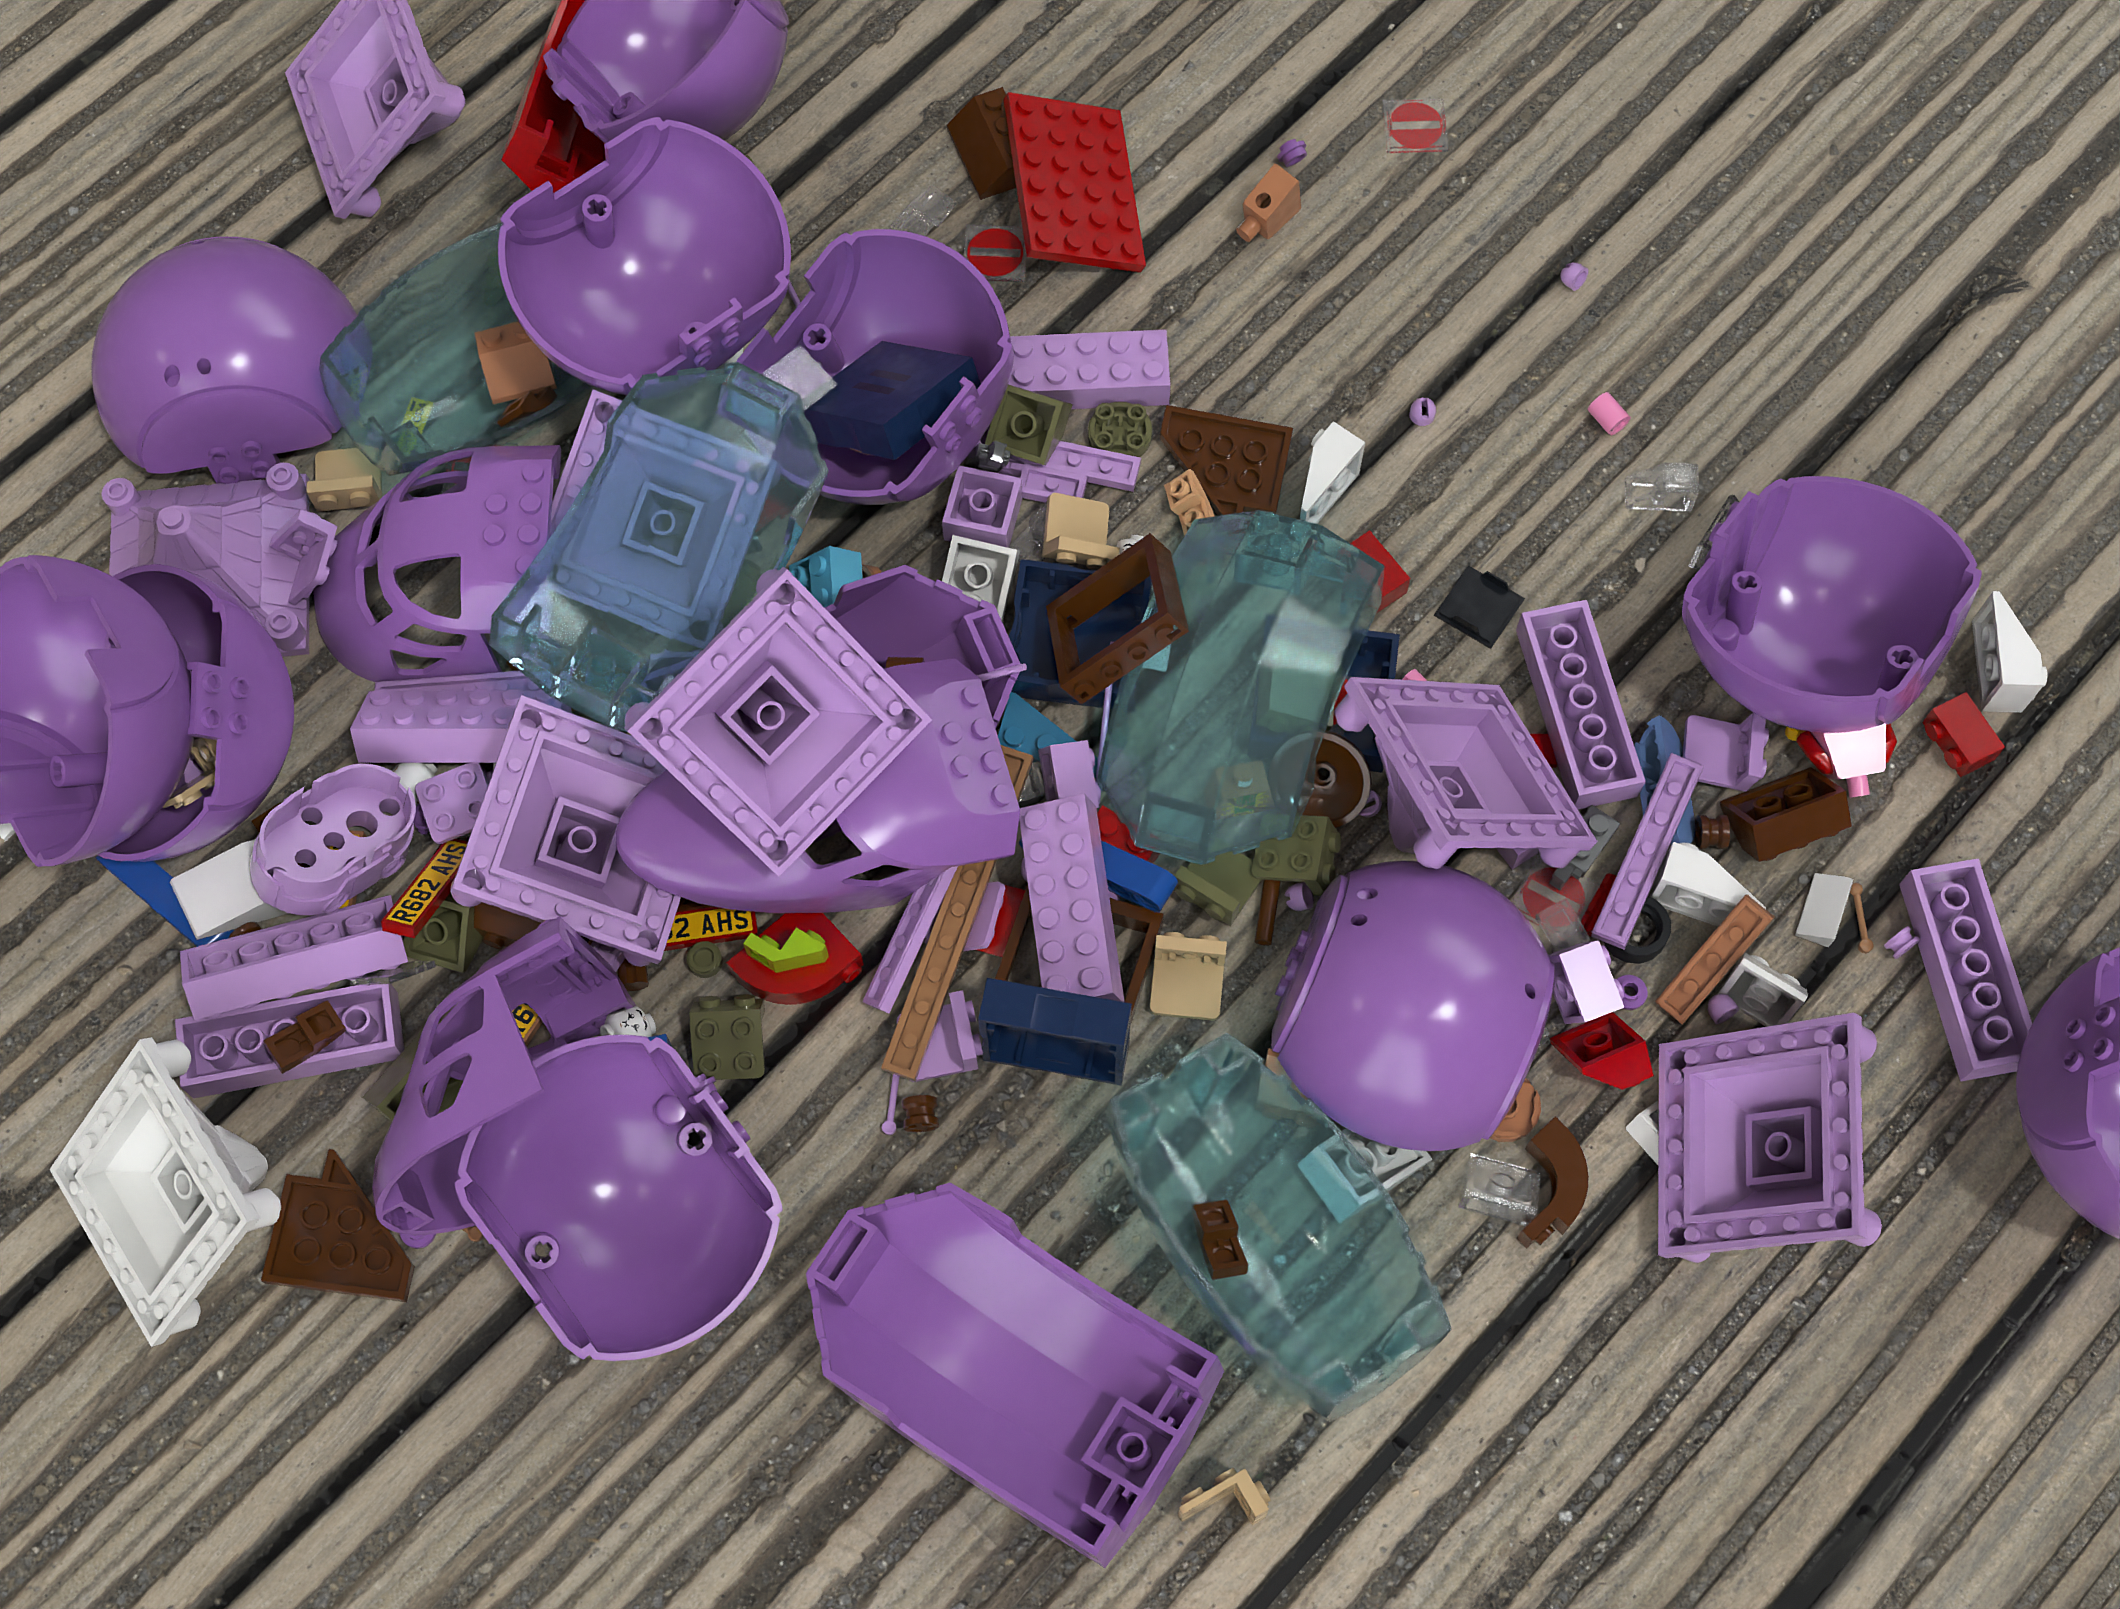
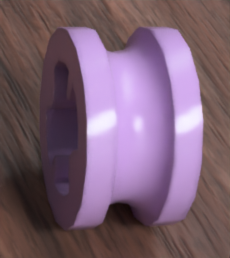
[1884,926,1921,959]

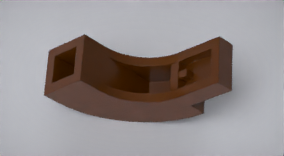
[1517,1116,1589,1249]

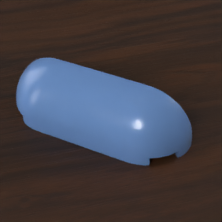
[1634,715,1695,846]

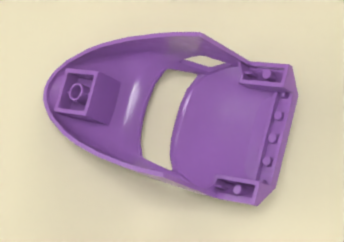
[615,658,1020,913]

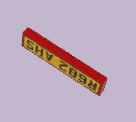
[381,839,468,939]
[664,907,759,951]

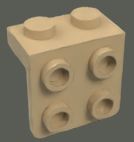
[307,446,382,512]
[1042,493,1120,570]
[163,737,217,809]
[1150,932,1227,1021]
[1178,1468,1271,1526]

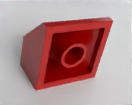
[1550,1012,1654,1090]

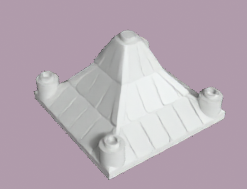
[50,1037,281,1347]

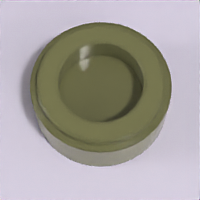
[687,941,723,978]

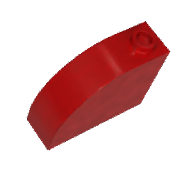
[726,913,864,1005]

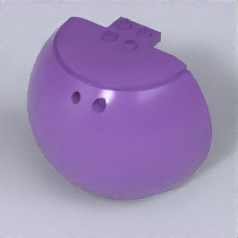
[543,0,789,144]
[498,117,791,398]
[730,229,1014,505]
[91,236,370,484]
[1682,476,1982,733]
[0,555,194,867]
[98,564,294,862]
[1271,861,1555,1151]
[2016,948,2120,1239]
[455,1035,783,1361]

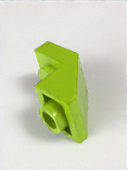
[743,927,829,973]

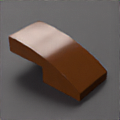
[497,386,558,427]
[263,1000,346,1074]
[1192,1199,1249,1280]

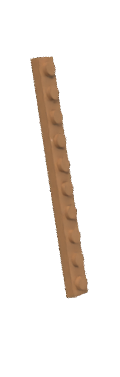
[881,745,1034,1082]

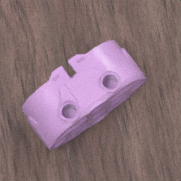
[250,764,416,915]

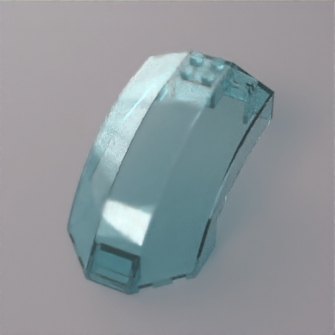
[489,362,829,733]
[1097,510,1385,865]

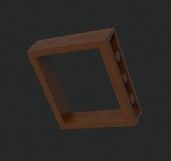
[1046,533,1189,705]
[995,884,1164,1026]

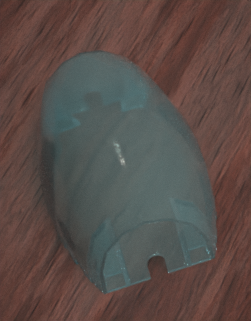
[319,223,596,476]
[1105,1033,1451,1422]

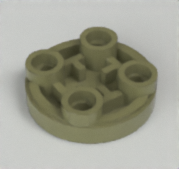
[1088,402,1152,457]

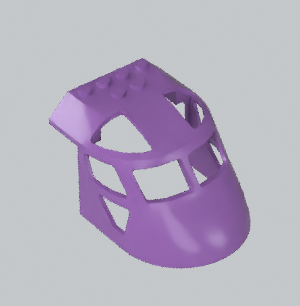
[313,445,561,682]
[372,916,637,1235]

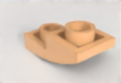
[1164,469,1219,545]

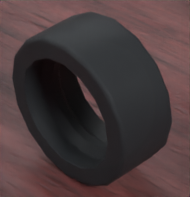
[1603,896,1671,964]

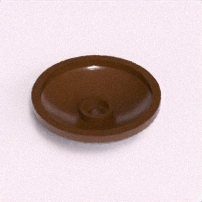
[1269,730,1372,828]

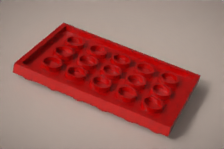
[1003,92,1146,273]

